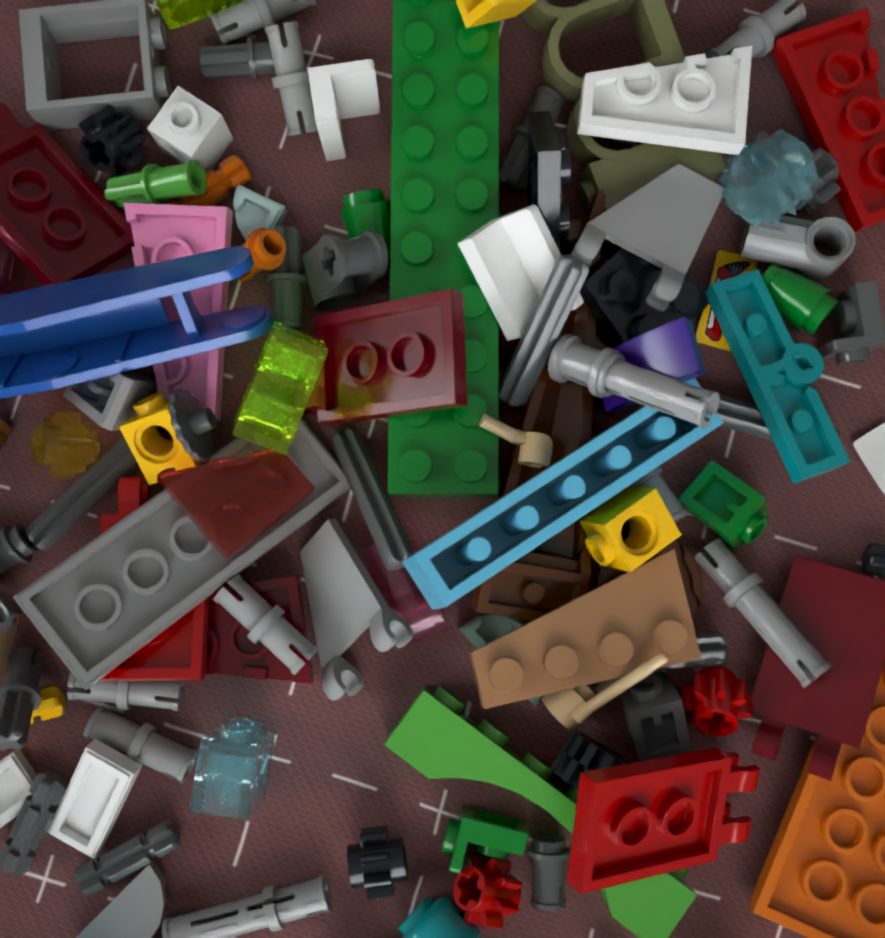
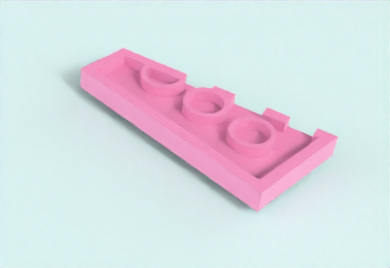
[123,203,233,421]

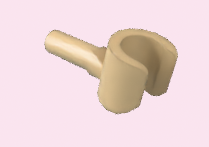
[479,414,553,468]

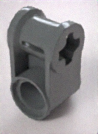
[301,230,388,310]

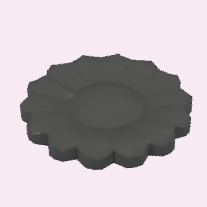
[168,388,217,462]

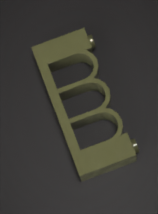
[520,0,726,213]

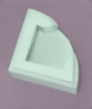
[233,184,287,241]

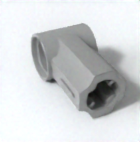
[739,209,856,280]

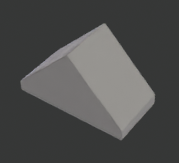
[63,370,157,431]

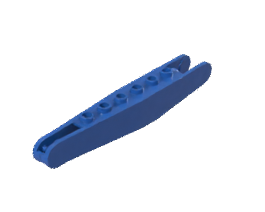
[0,246,274,399]

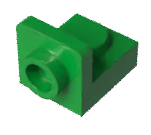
[678,460,768,552]
[441,804,528,874]

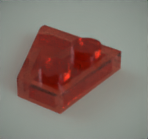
[157,446,315,562]

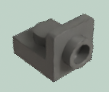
[817,280,885,366]
[618,672,692,762]

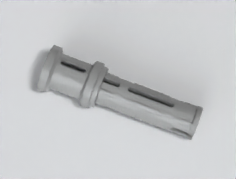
[548,334,720,428]

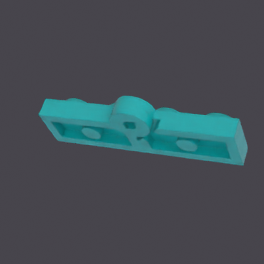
[705,269,850,484]

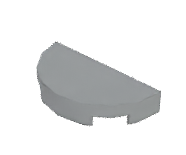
[76,860,167,938]

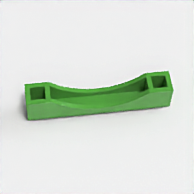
[384,685,697,938]

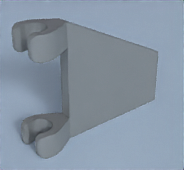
[570,164,726,312]
[300,518,413,701]

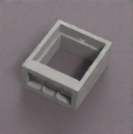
[19,0,172,131]

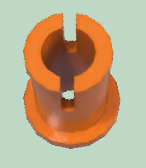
[240,228,286,282]

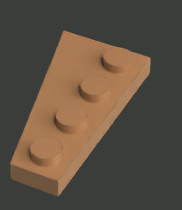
[469,548,702,709]

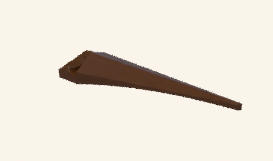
[471,189,606,621]

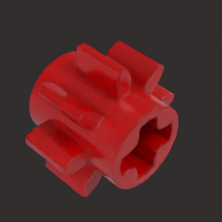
[682,666,752,736]
[453,855,522,929]

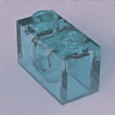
[189,718,276,820]

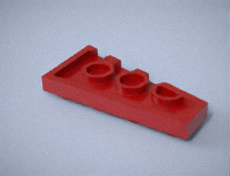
[771,7,885,233]

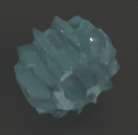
[719,129,820,227]

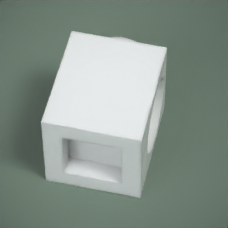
[147,86,233,173]

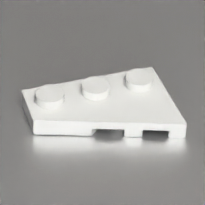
[577,45,753,155]

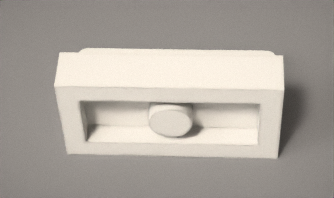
[307,59,381,161]
[457,204,583,341]

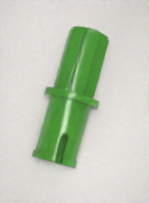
[104,160,207,208]

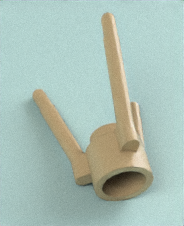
[542,653,668,730]

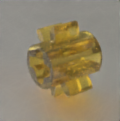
[30,411,99,479]

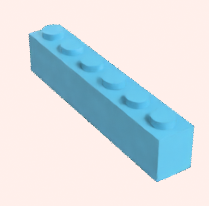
[402,378,724,610]

